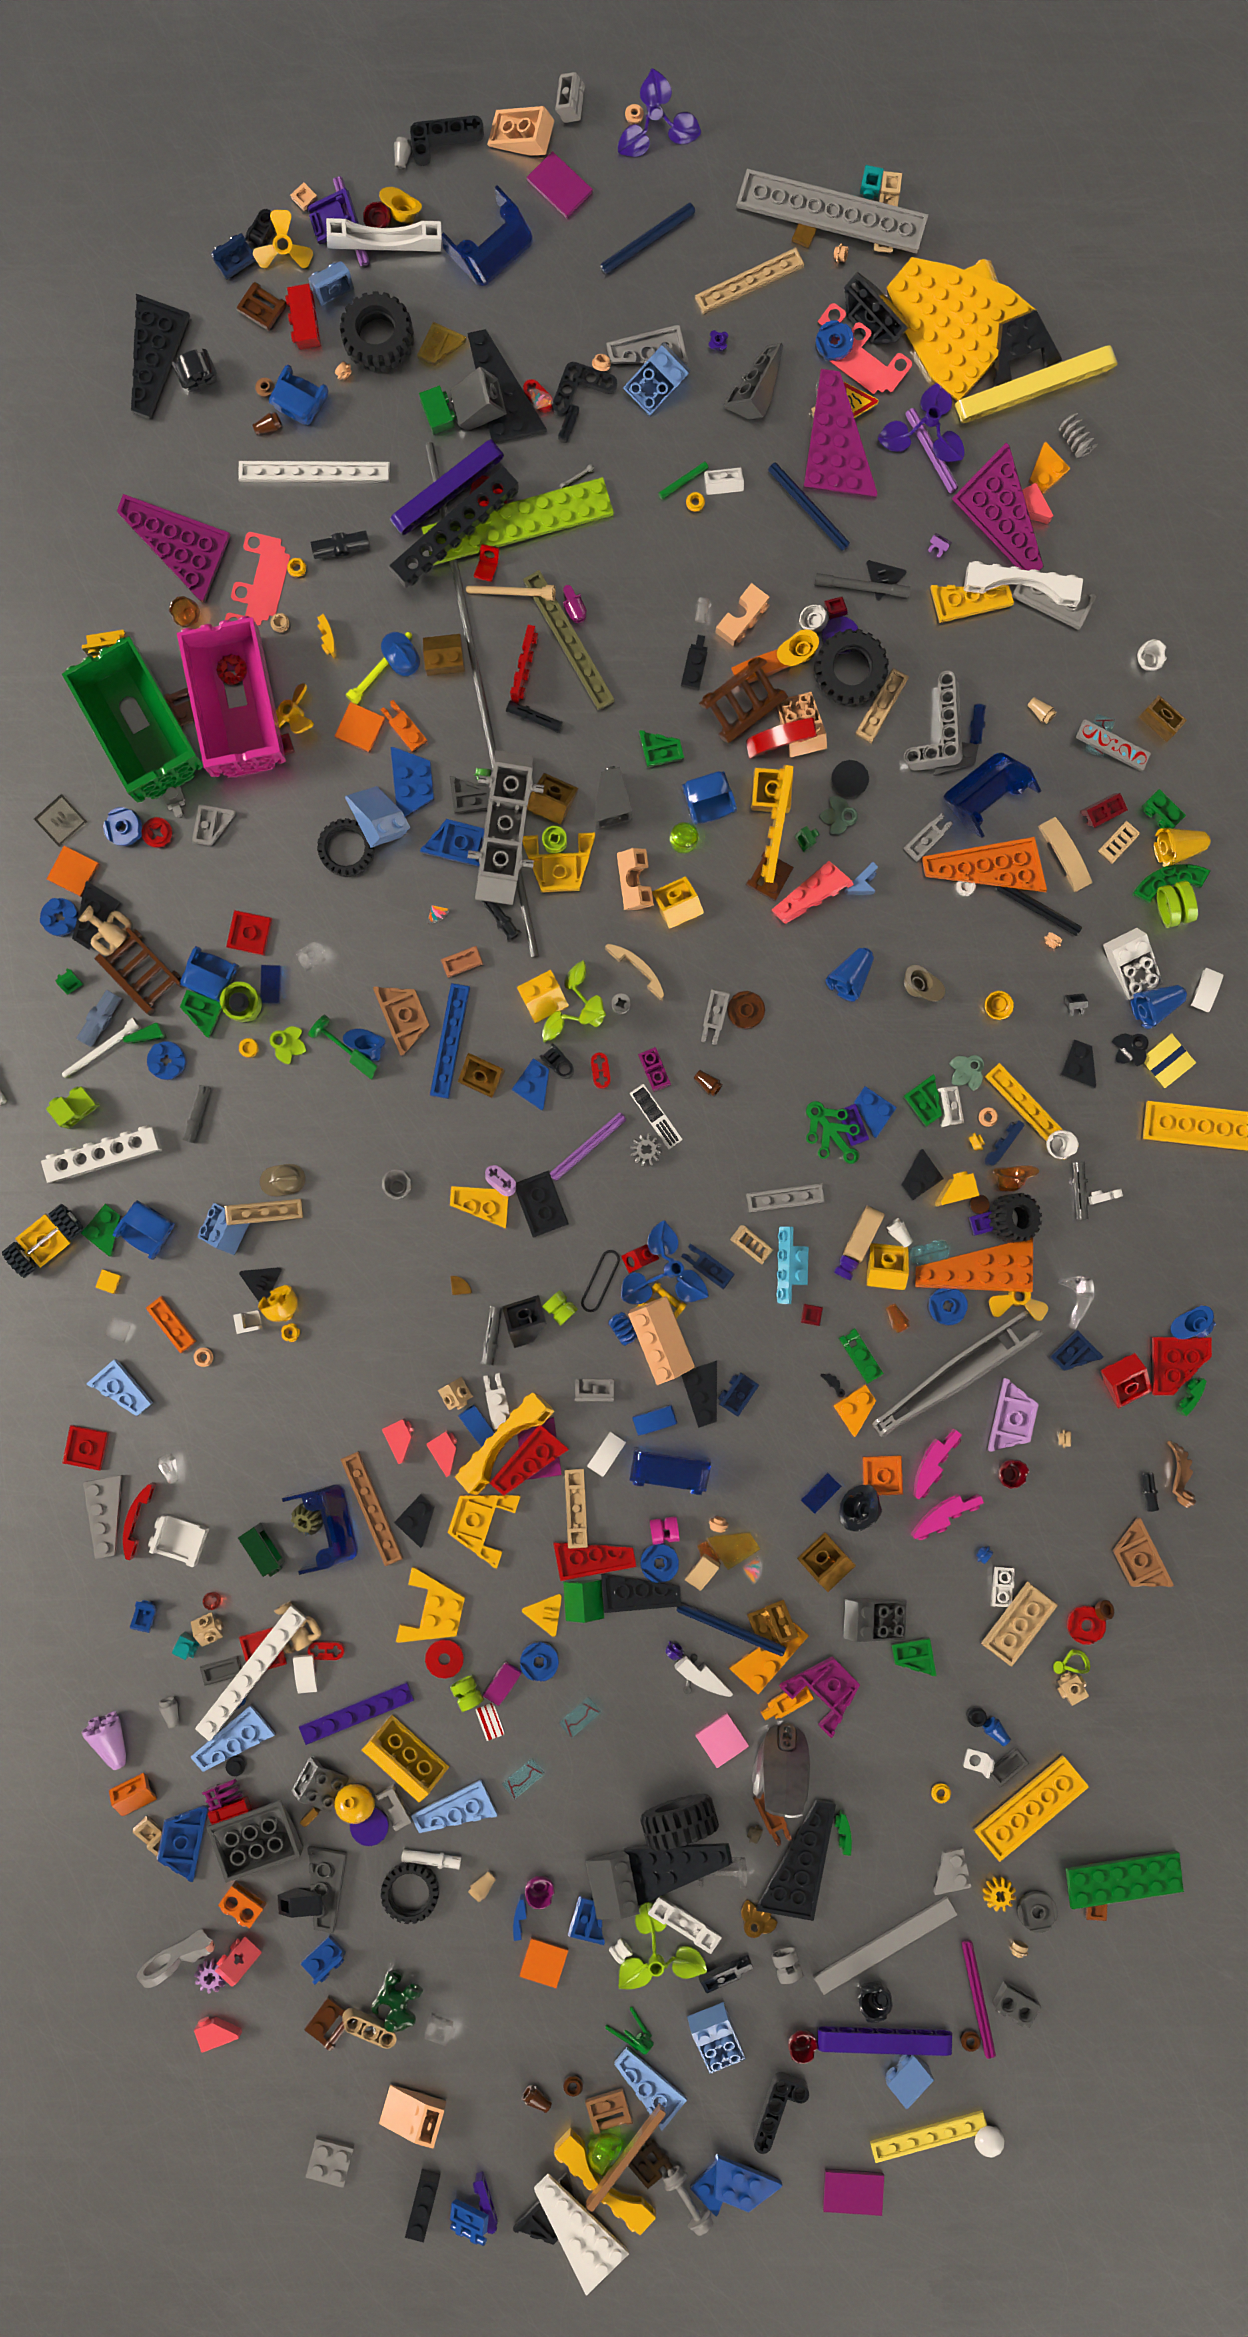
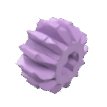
[194,1957,226,1994]

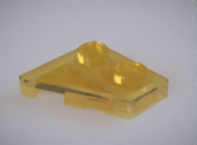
[417,322,466,366]
[708,1532,760,1570]

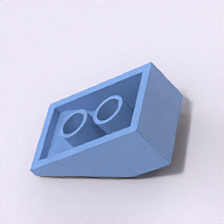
[345,786,410,848]

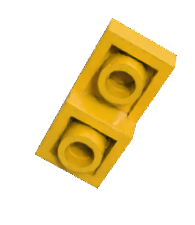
[317,614,337,659]

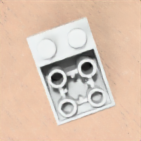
[1103,928,1163,1000]

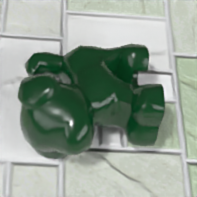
[371,1970,423,2033]

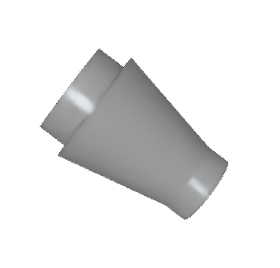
[394,137,412,170]
[158,1697,180,1728]

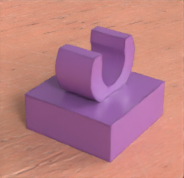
[929,533,952,557]

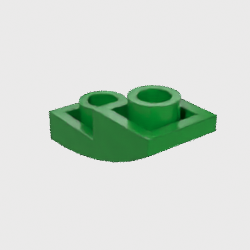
[1176,1378,1206,1416]
[834,1809,852,1856]

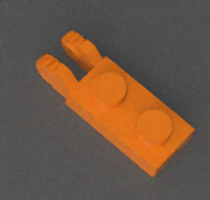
[380,700,427,753]

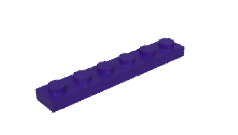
[299,1682,414,1745]

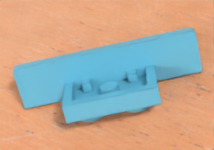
[776,1227,809,1304]

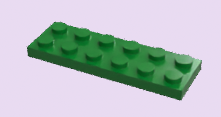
[1066,1851,1184,1909]

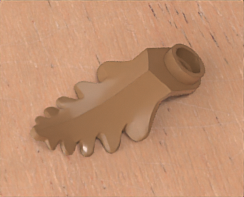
[1167,1441,1196,1508]

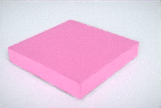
[695,1713,749,1768]

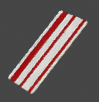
[475,1703,505,1741]

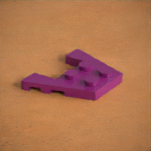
[779,1656,860,1738]

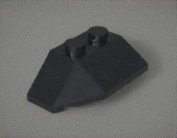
[844,272,909,343]

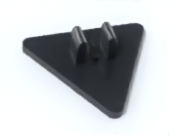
[866,560,907,601]
[239,1267,282,1302]

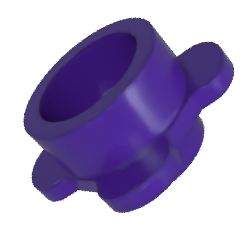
[709,330,728,350]
[665,1641,684,1661]

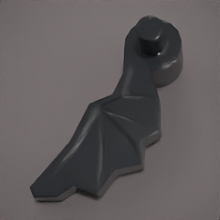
[820,1373,845,1398]

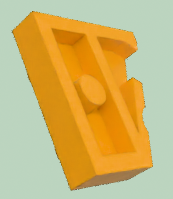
[1029,442,1070,494]
[833,1384,876,1437]

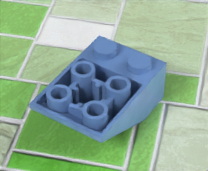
[623,342,691,416]
[687,2002,746,2073]

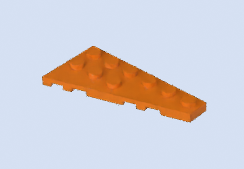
[922,837,1047,892]
[915,1238,1033,1292]

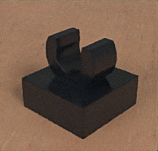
[1065,993,1088,1016]

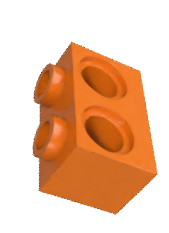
[218,1881,267,1929]

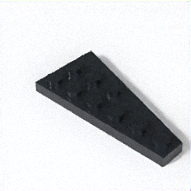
[131,294,190,419]

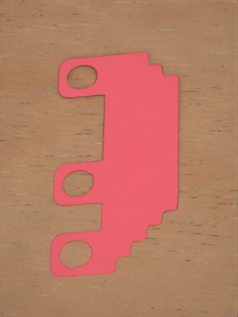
[818,303,912,394]
[225,532,290,626]

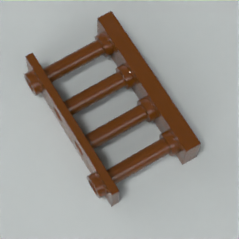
[699,657,788,743]
[94,927,182,1016]

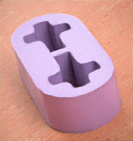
[485,1165,516,1196]

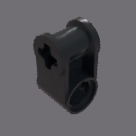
[245,209,276,247]
[539,1043,574,1079]

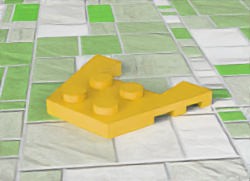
[522,832,595,892]
[448,1495,521,1569]
[396,1567,465,1643]

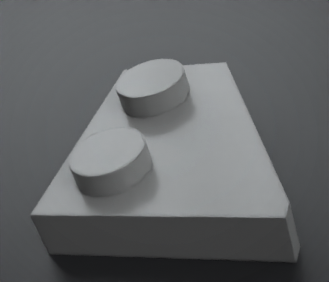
[192,804,236,846]

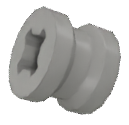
[612,993,631,1014]

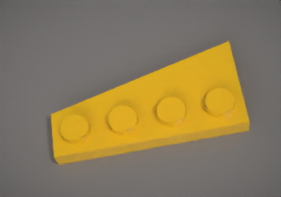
[930,585,1014,623]

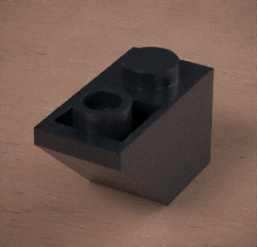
[278,1888,323,1918]

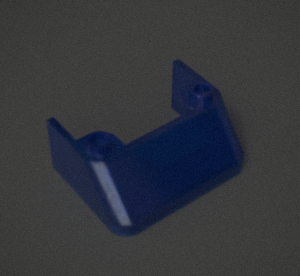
[441,185,533,286]
[944,752,1041,838]
[629,1447,711,1495]
[282,1484,358,1575]

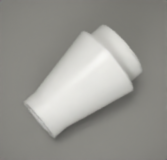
[887,1218,913,1247]

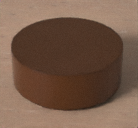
[969,1195,990,1214]
[1095,1600,1114,1621]

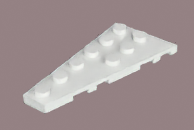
[534,2173,629,2296]

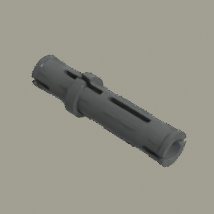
[182,1085,211,1143]
[1072,1162,1089,1220]
[482,1307,502,1366]

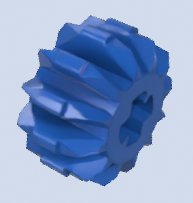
[609,1312,638,1346]

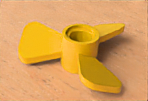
[253,210,313,268]
[276,683,314,734]
[989,1291,1048,1321]

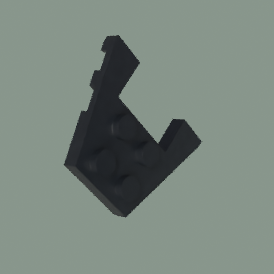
[994,309,1062,387]

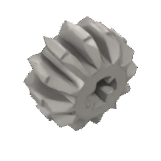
[630,1134,663,1166]

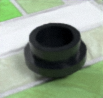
[229,992,249,1012]
[967,1707,987,1727]
[225,1756,245,1777]

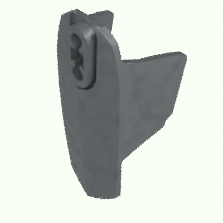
[752,1723,810,1818]

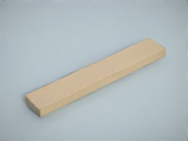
[695,248,804,314]

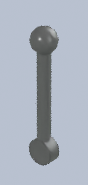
[684,1654,698,1694]

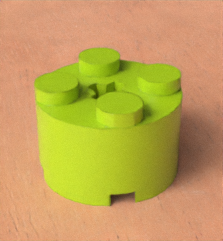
[220,982,262,1022]

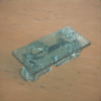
[908,1240,950,1266]

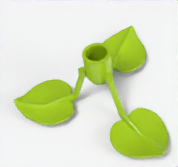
[543,960,606,1043]
[618,1902,707,1989]

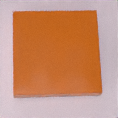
[335,702,385,753]
[47,846,99,897]
[862,1455,903,1495]
[519,1937,568,1988]

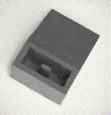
[844,1598,906,1642]

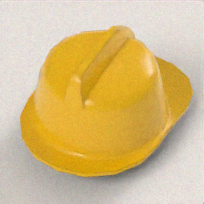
[379,187,422,225]
[777,629,819,666]

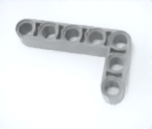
[904,671,963,771]

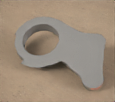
[136,1929,215,1988]

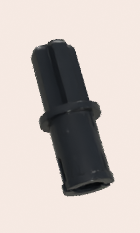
[1142,1472,1159,1512]

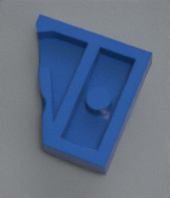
[854,1086,897,1138]
[568,1896,605,1945]

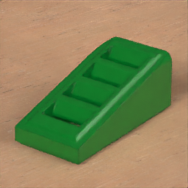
[122,1023,167,1044]

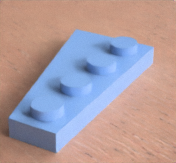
[191,1705,276,1772]
[411,1779,498,1833]
[614,2047,687,2131]

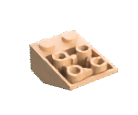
[776,692,827,758]
[379,2084,446,2149]

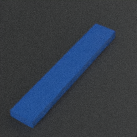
[430,983,470,1099]

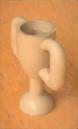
[79,905,132,956]
[274,1601,321,1653]

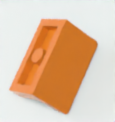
[109,1773,157,1816]

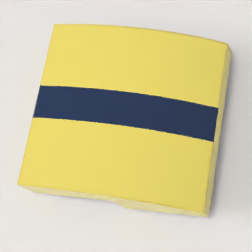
[1144,1033,1196,1088]

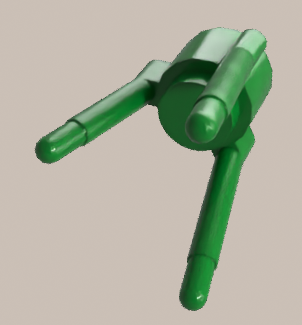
[605,2007,654,2055]

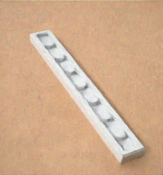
[238,461,390,483]

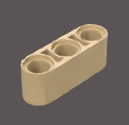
[843,1205,885,1263]
[342,2008,397,2049]

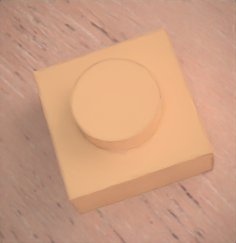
[290,182,318,212]

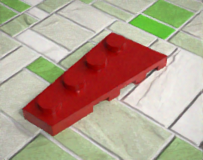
[510,625,538,704]

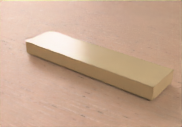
[855,668,909,744]
[224,1199,303,1226]

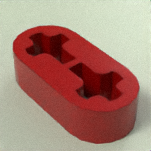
[523,379,553,413]
[591,1052,611,1089]
[307,1641,345,1660]

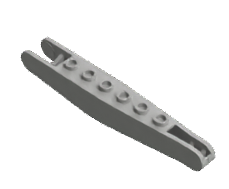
[872,1311,1043,1437]

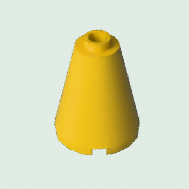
[1154,828,1211,867]

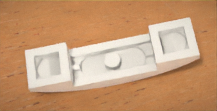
[648,1897,722,1954]

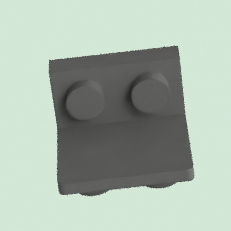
[291,1757,349,1812]

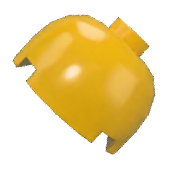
[258,1285,298,1322]
[334,1784,375,1824]

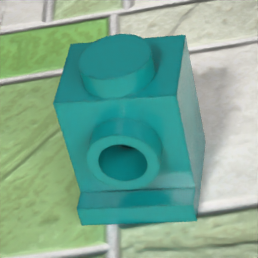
[859,165,884,200]
[172,1632,200,1660]

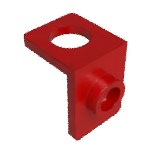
[474,544,500,582]
[621,1244,659,1273]

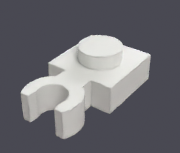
[1087,1189,1123,1205]

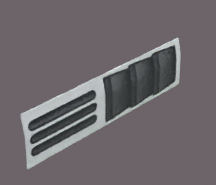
[629,1084,683,1149]

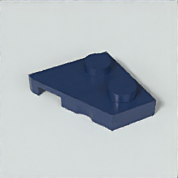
[1049,1330,1104,1371]

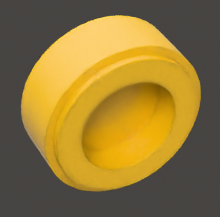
[239,1038,259,1058]

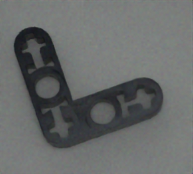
[552,362,617,417]

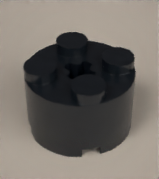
[172,349,217,392]

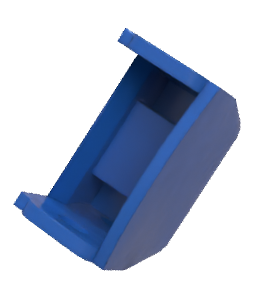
[269,365,329,425]
[682,771,737,825]
[180,946,239,1002]
[113,1200,175,1260]

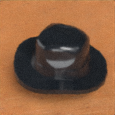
[839,1485,882,1532]

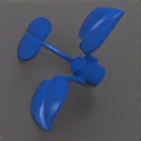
[621,1221,709,1305]

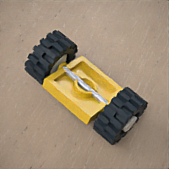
[2,1204,84,1278]

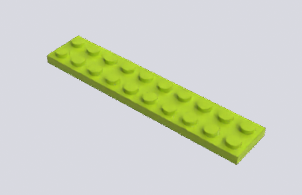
[421,477,614,565]

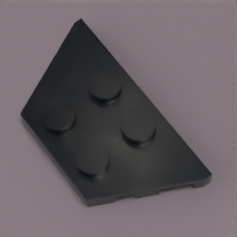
[513,2172,577,2245]

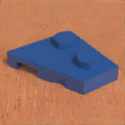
[512,1058,549,1111]
[690,2161,723,2217]

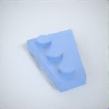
[87,1359,153,1416]

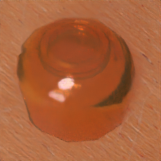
[169,596,200,628]

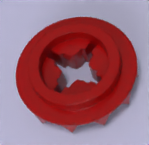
[216,654,247,685]
[142,817,173,848]

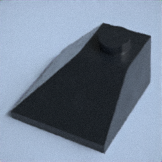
[502,1295,547,1348]

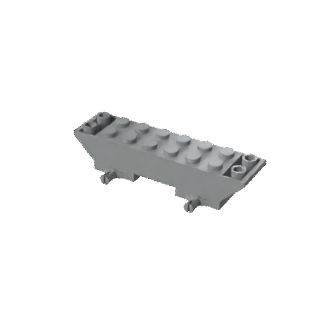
[468,750,544,905]

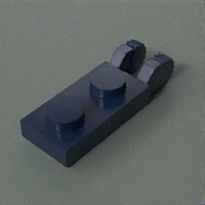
[984,1120,1025,1166]
[681,1243,735,1290]

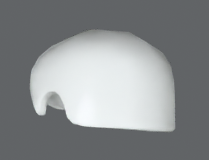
[799,605,828,633]
[1137,639,1167,671]
[1046,1130,1079,1159]
[975,2126,1005,2157]

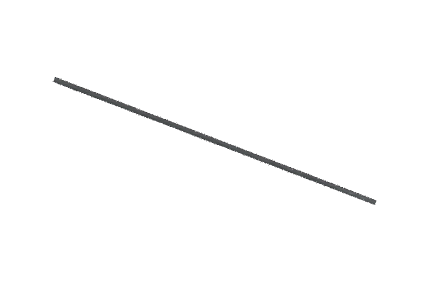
[426,442,539,958]

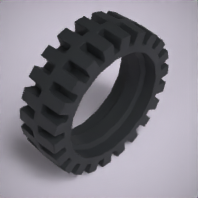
[317,818,375,877]
[380,1862,439,1924]

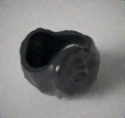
[858,1981,893,2023]

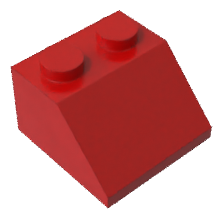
[1101,1353,1152,1409]

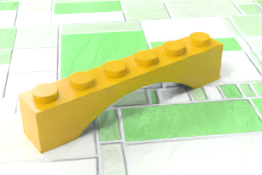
[455,1392,554,1495]
[554,2127,656,2235]

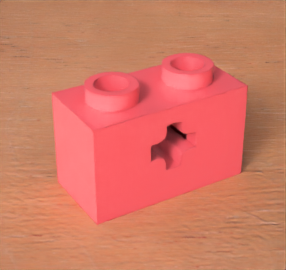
[215,1937,262,1987]

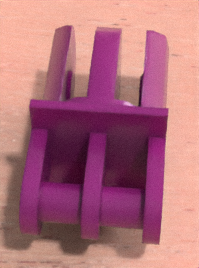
[563,585,587,623]
[202,1778,243,1811]

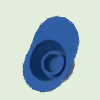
[381,632,420,676]
[343,1029,385,1061]
[1171,1306,1216,1339]

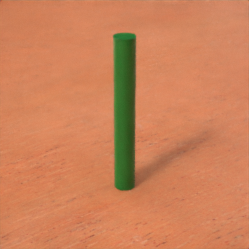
[658,461,709,499]

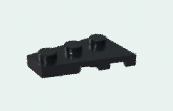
[72,881,120,950]
[681,1360,717,1428]

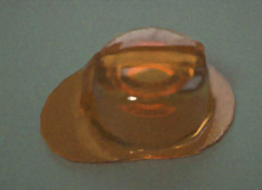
[993,1166,1039,1191]

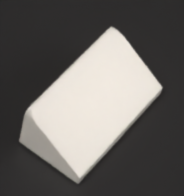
[704,467,744,495]
[937,1086,964,1127]

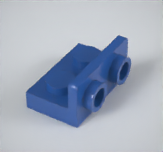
[301,1935,346,1985]

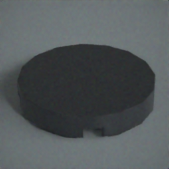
[831,760,869,799]

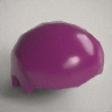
[525,1876,555,1909]

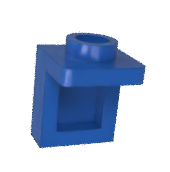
[130,1600,156,1633]

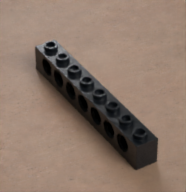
[389,466,519,588]

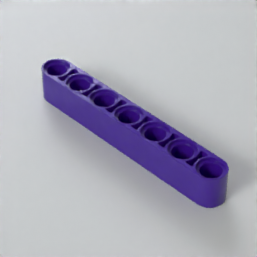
[390,439,504,535]
[817,2026,953,2056]

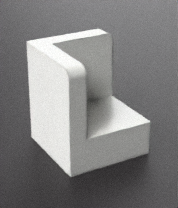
[233,1310,263,1334]

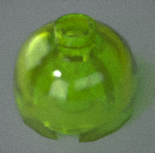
[587,2133,623,2177]

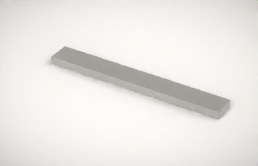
[813,1896,958,1995]

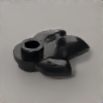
[1112,1033,1149,1067]

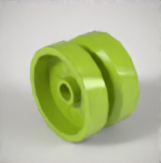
[1157,881,1198,928]

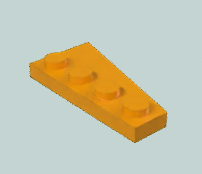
[729,1622,809,1694]

